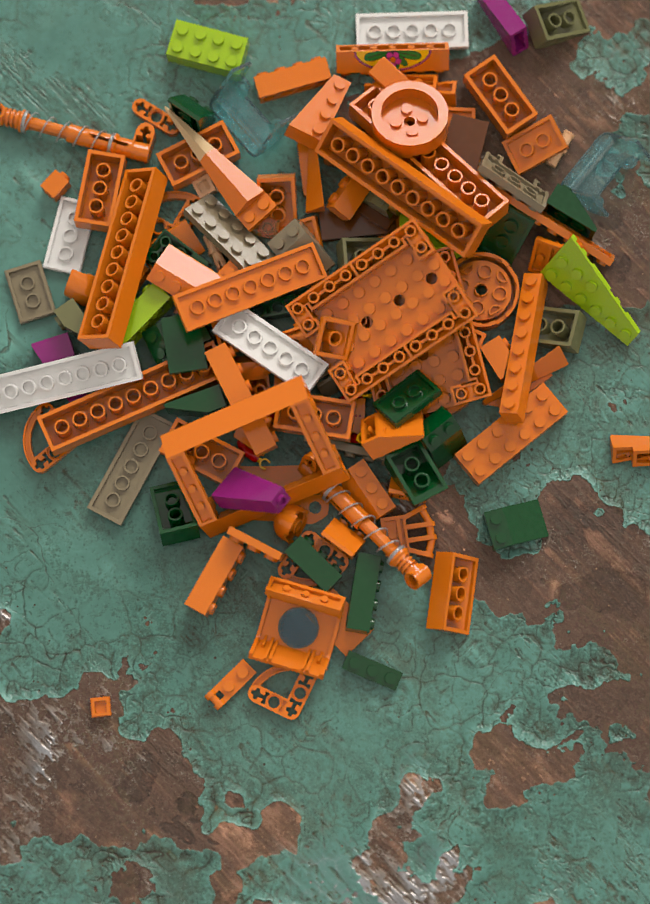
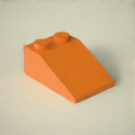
[256,173,298,235]

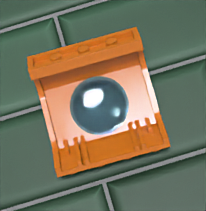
[248,576,346,680]

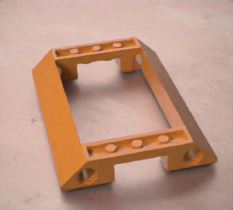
[160,375,350,538]

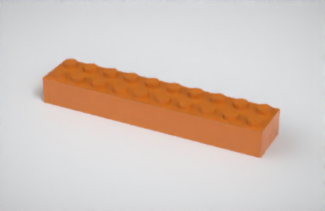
[349,83,509,228]
[314,117,492,258]
[77,167,168,349]
[37,340,220,456]

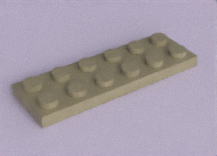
[183,193,275,270]
[87,413,173,526]

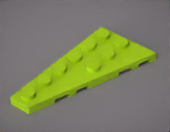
[540,234,641,346]

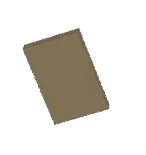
[4,260,56,325]

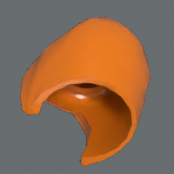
[64,269,95,307]

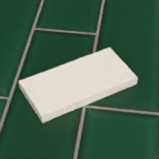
[43,196,92,274]

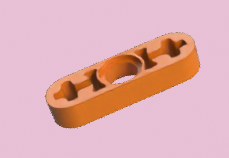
[132,99,180,137]

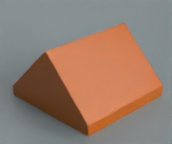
[313,316,355,360]

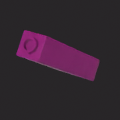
[477,0,529,56]
[31,332,88,403]
[211,467,290,514]

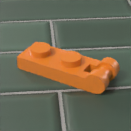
[204,659,257,711]

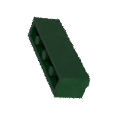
[345,552,384,635]

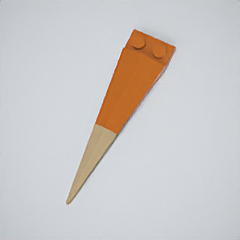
[164,106,278,232]

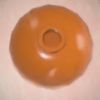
[273,504,309,544]

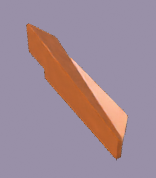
[364,74,457,107]
[297,142,325,214]
[482,346,568,408]
[610,435,650,467]

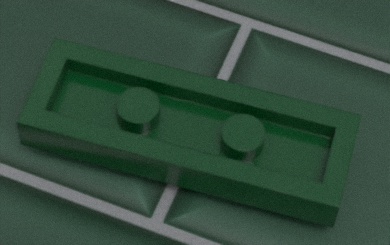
[341,650,403,691]

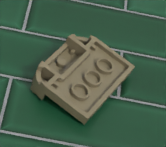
[477,151,549,213]

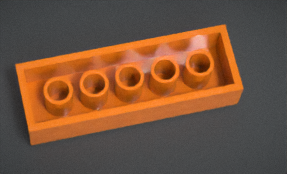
[453,382,568,487]

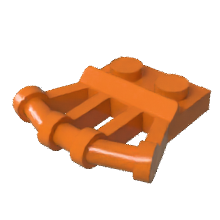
[527,236,583,273]
[380,504,437,559]

